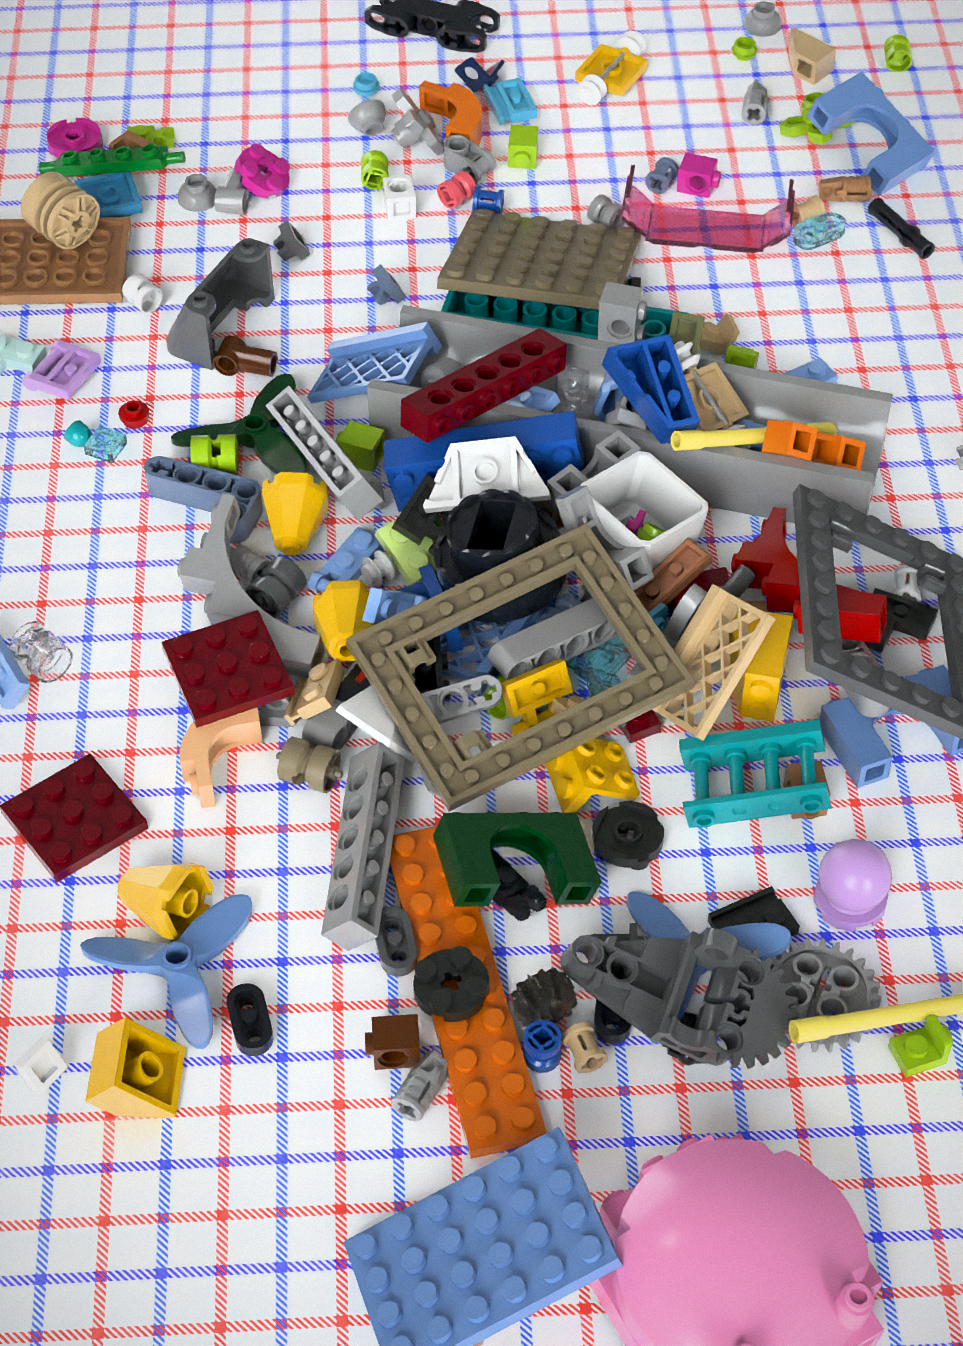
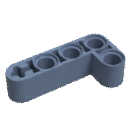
[144,456,263,544]

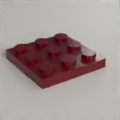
[161,610,295,728]
[0,753,149,883]

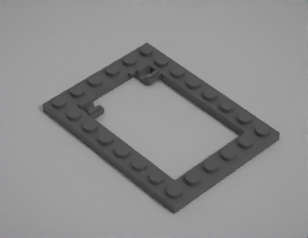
[792,484,963,739]

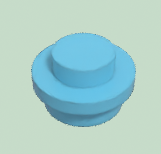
[353,72,380,97]

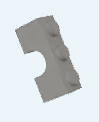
[545,429,641,519]

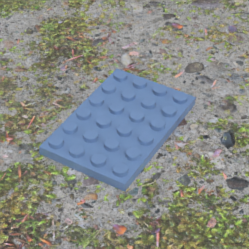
[343,1127,623,1346]

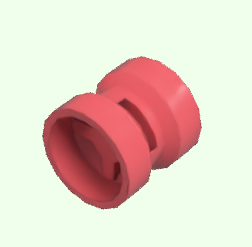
[437,171,476,209]

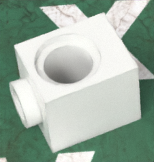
[383,175,416,222]

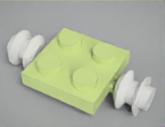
[361,516,447,587]

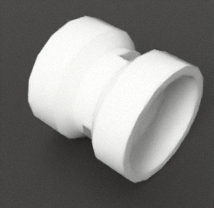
[122,273,164,314]

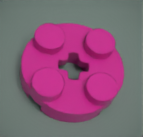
[46,118,103,158]
[234,143,290,198]

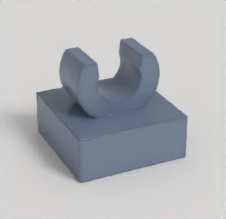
[367,264,407,305]

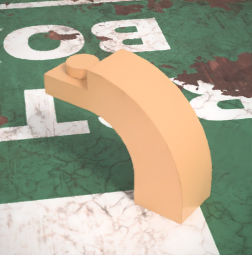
[180,707,263,808]

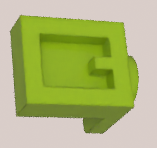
[888,1014,953,1078]

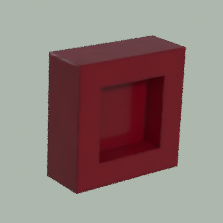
[619,709,662,743]

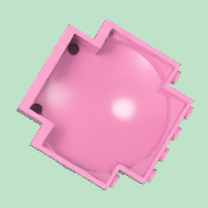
[589,1133,884,1346]

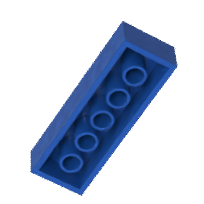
[383,411,586,512]

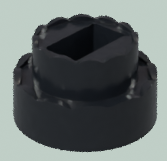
[433,489,567,623]

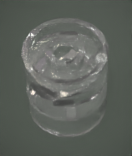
[9,621,73,683]

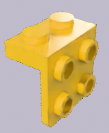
[545,738,640,813]

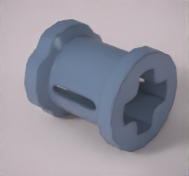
[645,157,679,194]

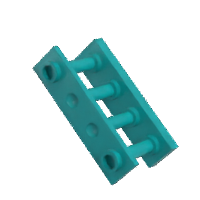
[679,719,832,828]

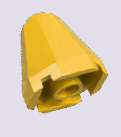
[262,472,329,556]
[313,580,375,662]
[118,863,213,941]

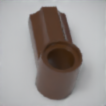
[212,336,278,377]

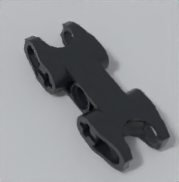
[364,0,500,53]

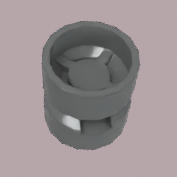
[245,556,307,618]

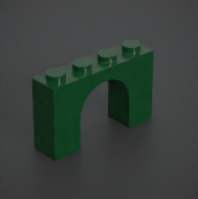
[433,812,601,907]

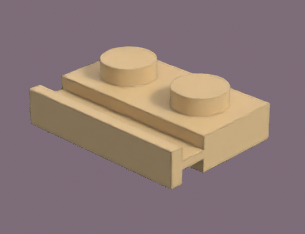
[284,659,345,726]

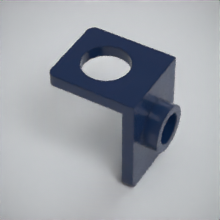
[454,57,505,93]

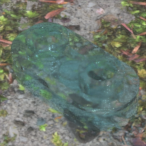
[793,212,847,250]

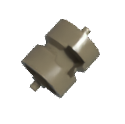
[276,736,343,794]

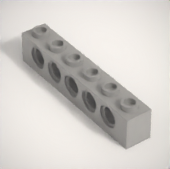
[266,386,383,521]
[321,741,405,951]

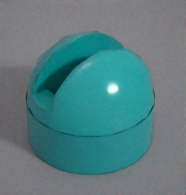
[64,420,92,447]

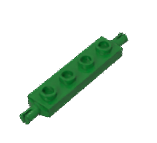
[39,144,186,177]

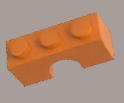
[761,420,866,471]

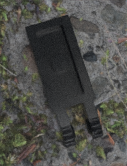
[490,849,547,922]

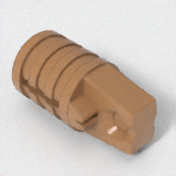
[818,176,871,202]

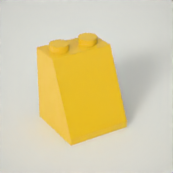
[729,611,793,722]

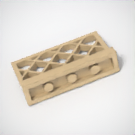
[652,584,776,741]

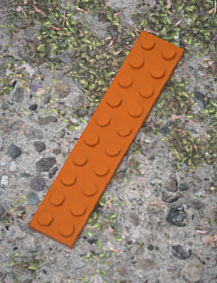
[389,826,547,1159]

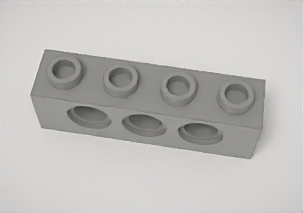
[598,282,648,344]

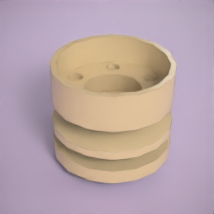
[20,172,100,250]

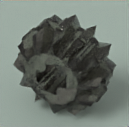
[510,968,578,1027]

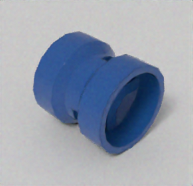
[523,1020,562,1073]

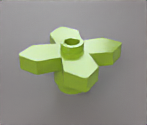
[779,92,855,145]

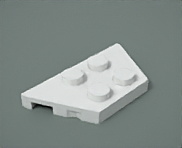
[423,436,551,513]

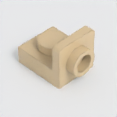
[700,313,740,355]

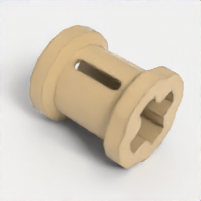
[787,195,825,228]
[562,1022,608,1074]

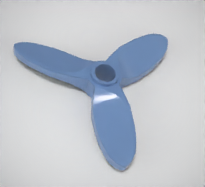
[626,891,792,1043]
[80,894,253,1049]

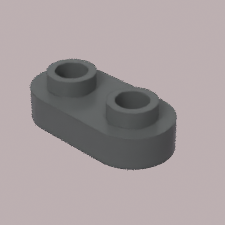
[375,906,417,977]

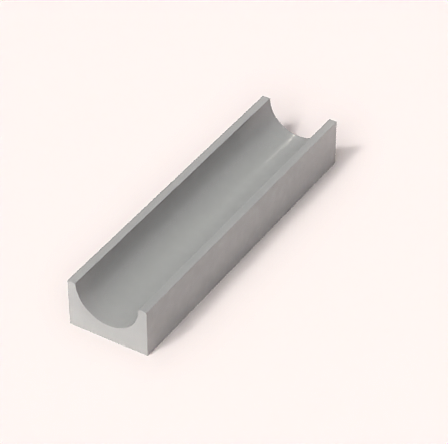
[367,305,893,523]

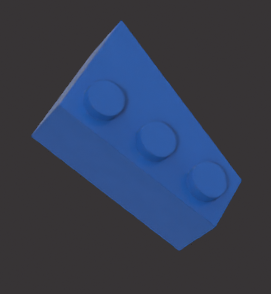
[602,334,700,444]

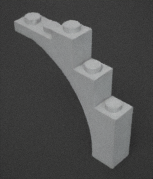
[177,493,325,678]

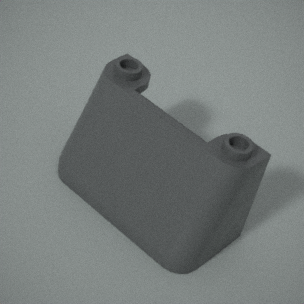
[166,238,275,370]

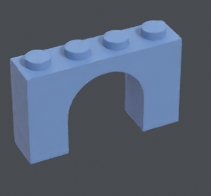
[806,72,935,196]
[819,664,963,789]

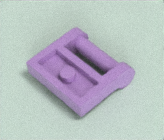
[22,340,101,400]

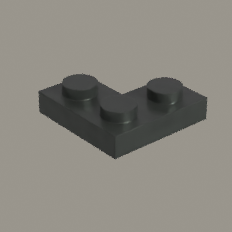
[863,588,938,653]

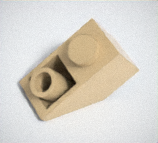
[788,27,836,85]

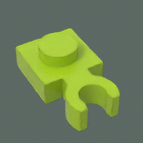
[127,125,175,148]

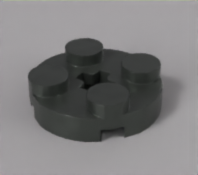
[592,801,664,870]
[413,946,489,1022]

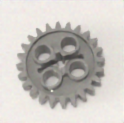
[770,938,882,1053]

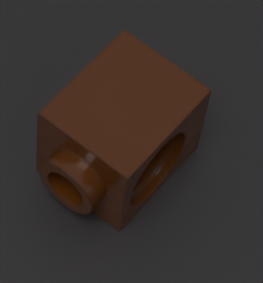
[365,1014,420,1070]

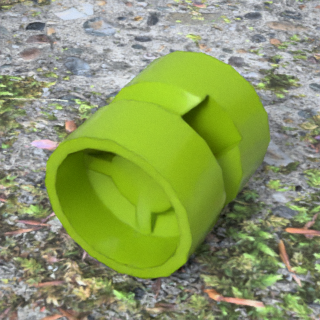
[190,434,239,475]

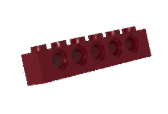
[400,328,567,443]

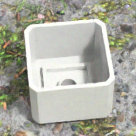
[580,451,708,571]

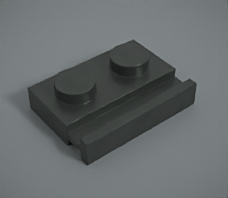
[708,886,800,937]

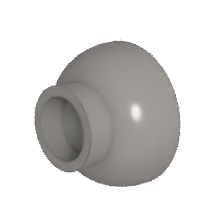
[744,1,782,37]
[347,99,386,137]
[178,174,216,212]

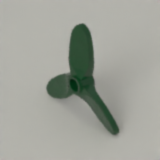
[171,374,307,474]

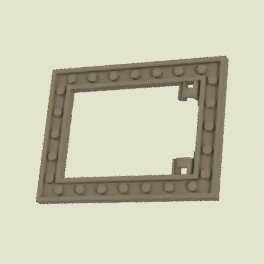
[346,523,695,812]

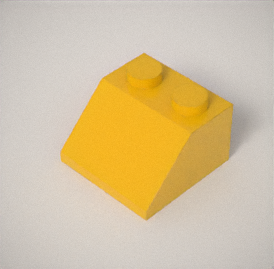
[85,1017,186,1118]

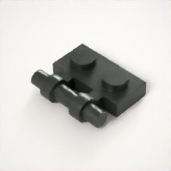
[392,474,450,556]

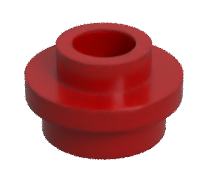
[118,400,150,429]

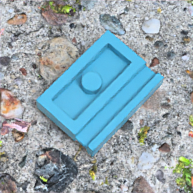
[483,77,537,125]

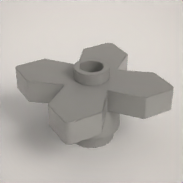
[391,88,444,156]

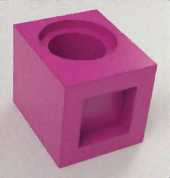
[677,152,721,198]

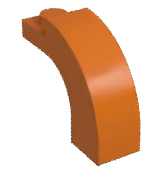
[419,80,482,146]

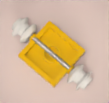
[575,30,648,105]

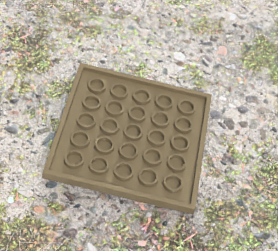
[437,209,642,310]

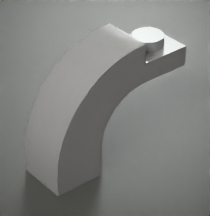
[555,485,654,591]

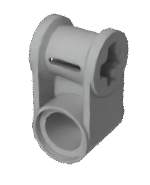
[444,135,497,184]

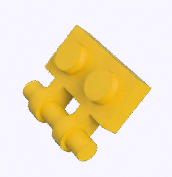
[500,658,573,736]

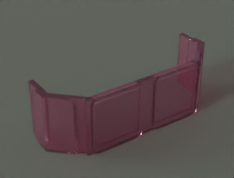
[621,165,795,253]

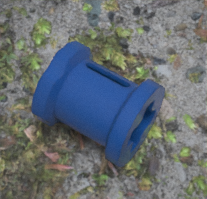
[472,186,505,214]

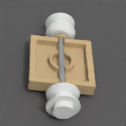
[674,341,752,450]

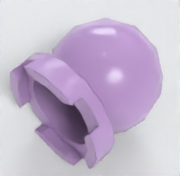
[813,838,893,932]

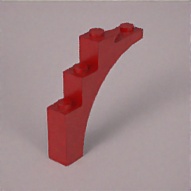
[731,507,887,643]

